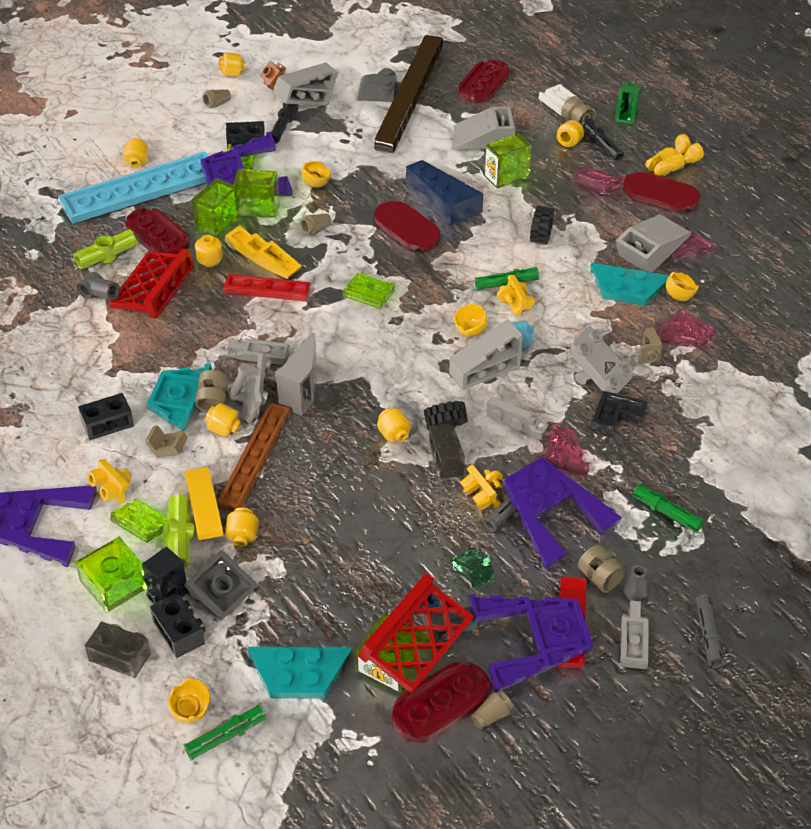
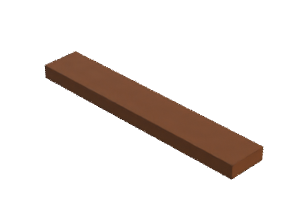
[217,403,291,512]

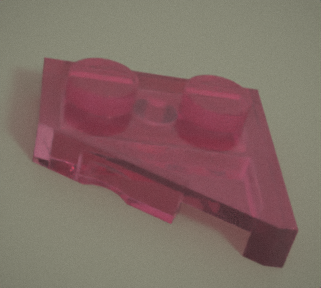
[573,167,627,195]
[669,226,715,259]
[657,309,716,348]
[544,424,589,477]

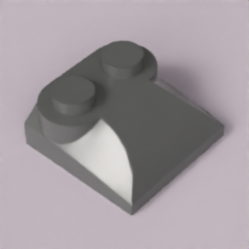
[357,68,397,102]
[184,550,258,620]

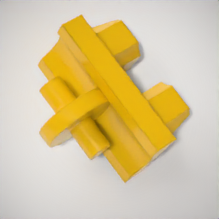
[497,275,535,316]
[88,458,132,505]
[460,464,503,510]

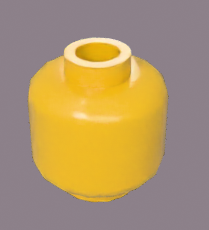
[218,52,245,77]
[557,120,584,147]
[123,138,149,168]
[195,235,223,267]
[205,403,241,438]
[377,408,412,443]
[225,508,259,547]

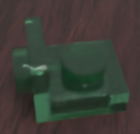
[452,548,495,589]

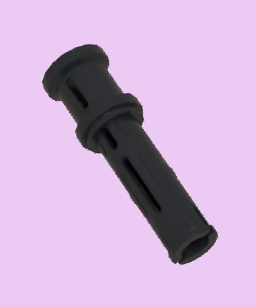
[271,102,299,144]
[581,119,624,162]

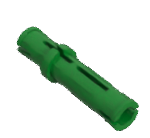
[475,267,539,291]
[632,483,704,533]
[183,704,267,760]

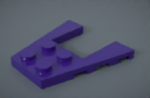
[201,131,293,196]
[503,457,622,570]
[0,485,98,567]
[468,594,593,693]

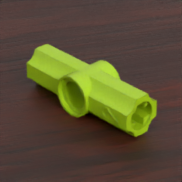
[73,229,137,270]
[162,494,194,568]

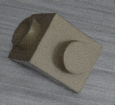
[638,327,662,364]
[145,425,188,458]

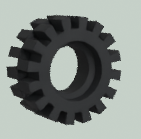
[530,205,554,245]
[423,401,468,431]

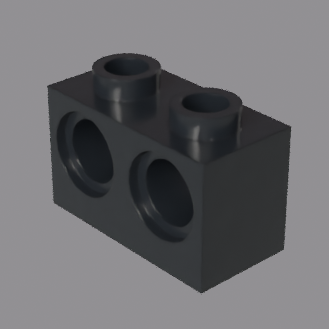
[226,121,265,151]
[78,392,134,441]
[142,546,188,604]
[150,593,206,659]

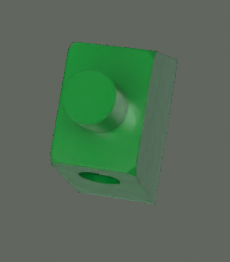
[615,82,642,125]

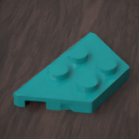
[590,262,670,306]
[147,363,212,431]
[248,647,351,699]

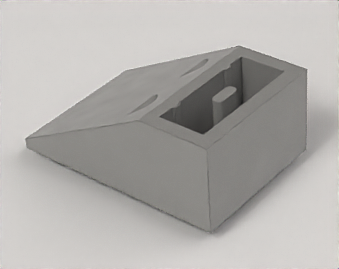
[453,106,515,150]
[616,214,692,272]
[275,332,317,416]

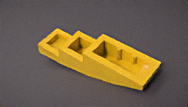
[225,225,302,279]
[184,466,224,540]

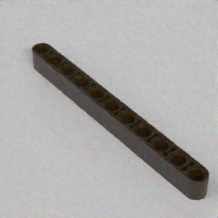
[374,35,443,153]

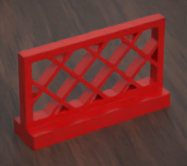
[109,249,194,318]
[358,573,474,694]

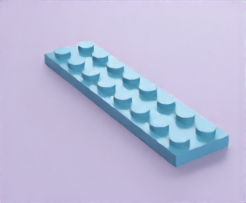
[58,151,208,224]

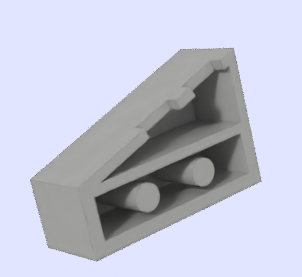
[273,62,339,106]
[449,319,523,390]

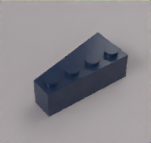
[406,160,483,226]

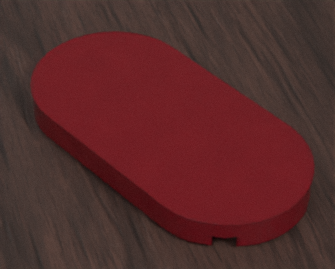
[459,59,509,103]
[623,172,700,212]
[374,201,440,251]
[125,208,190,254]
[392,662,490,742]

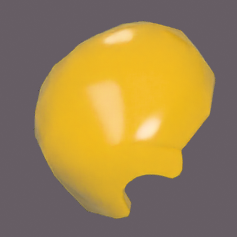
[301,161,331,188]
[665,272,699,301]
[453,304,488,337]
[167,678,211,723]

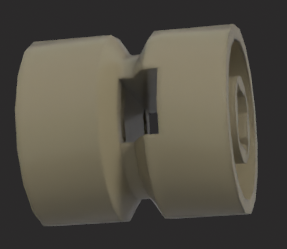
[561,96,596,126]
[195,370,229,412]
[578,544,627,593]

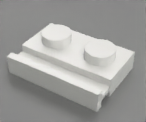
[539,84,581,115]

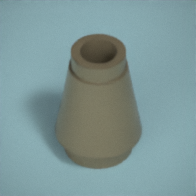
[202,89,231,108]
[300,214,332,235]
[471,690,514,729]

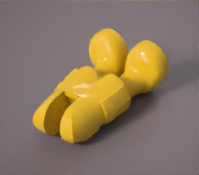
[645,134,704,176]

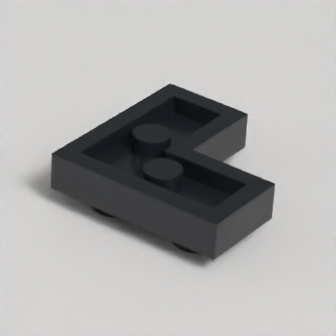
[591,391,648,434]

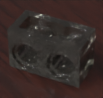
[429,422,465,479]
[84,621,151,678]

